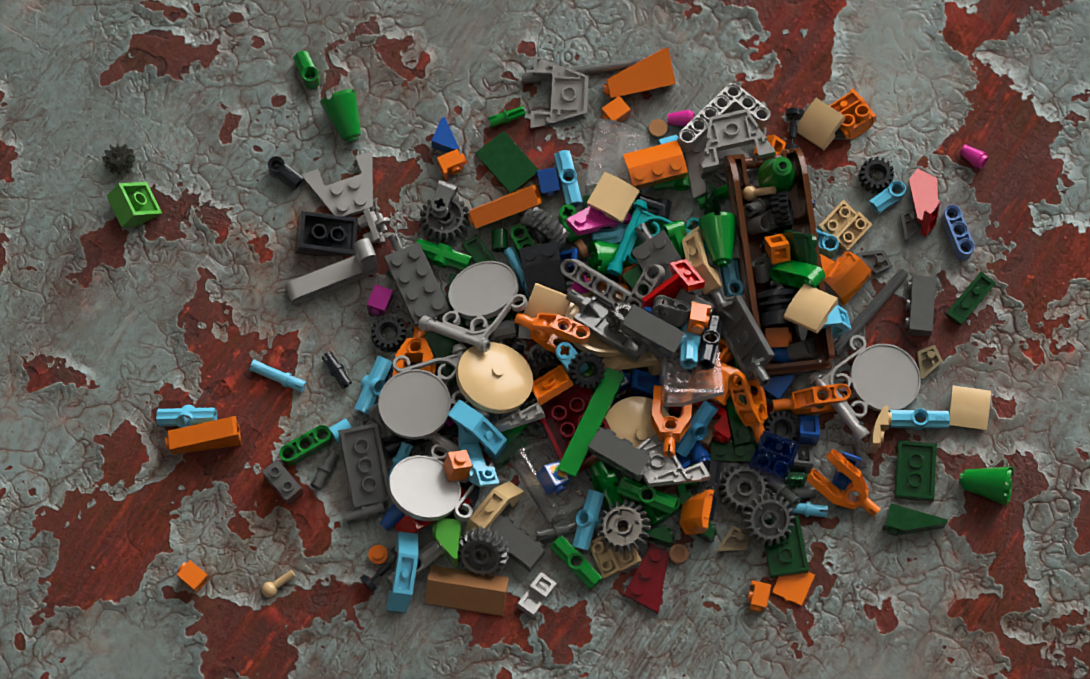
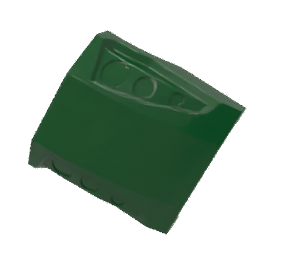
[784,230,817,266]

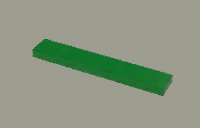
[557,367,625,478]

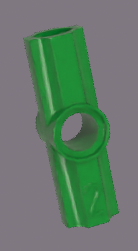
[415,238,472,271]
[589,460,624,511]
[616,477,677,515]
[550,536,603,590]

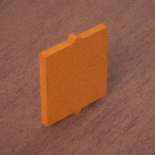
[772,572,815,606]

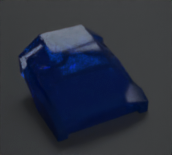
[748,431,800,479]

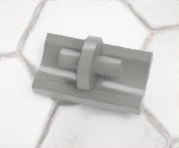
[358,208,390,244]

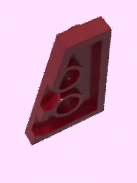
[624,544,669,614]

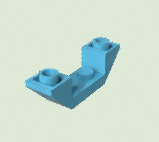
[821,305,851,339]
[448,400,508,462]
[458,426,499,487]
[386,531,418,613]

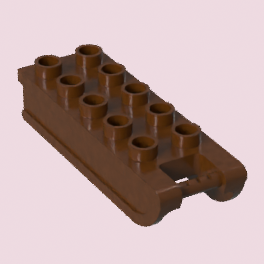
[724,148,835,377]

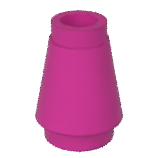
[667,109,695,127]
[960,144,989,169]

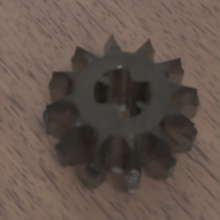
[103,143,135,175]
[606,301,632,334]

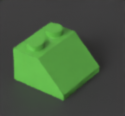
[107,182,162,227]
[432,518,462,567]

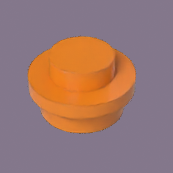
[368,545,388,565]

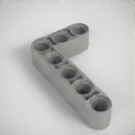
[677,83,771,152]
[285,238,378,304]
[560,259,665,313]

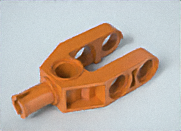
[514,312,590,356]
[392,325,436,377]
[728,368,768,443]
[772,383,851,415]
[651,385,693,457]
[805,449,881,517]

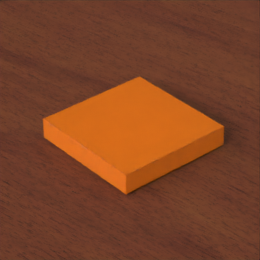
[532,364,574,405]

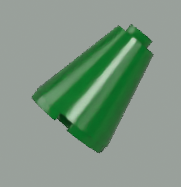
[320,89,361,143]
[758,157,796,195]
[699,212,737,268]
[588,240,636,276]
[959,466,1014,506]

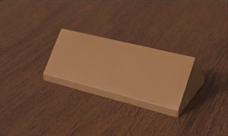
[425,565,509,616]

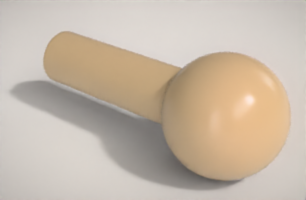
[742,186,776,201]
[261,570,296,598]

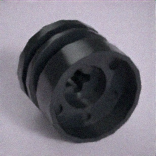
[756,288,796,328]

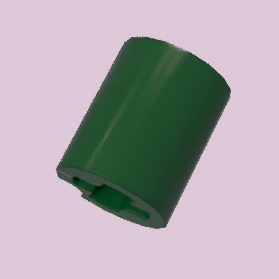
[491,229,508,253]

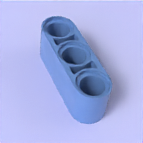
[941,204,975,261]

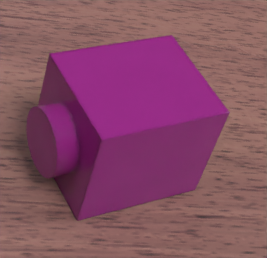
[367,284,394,317]

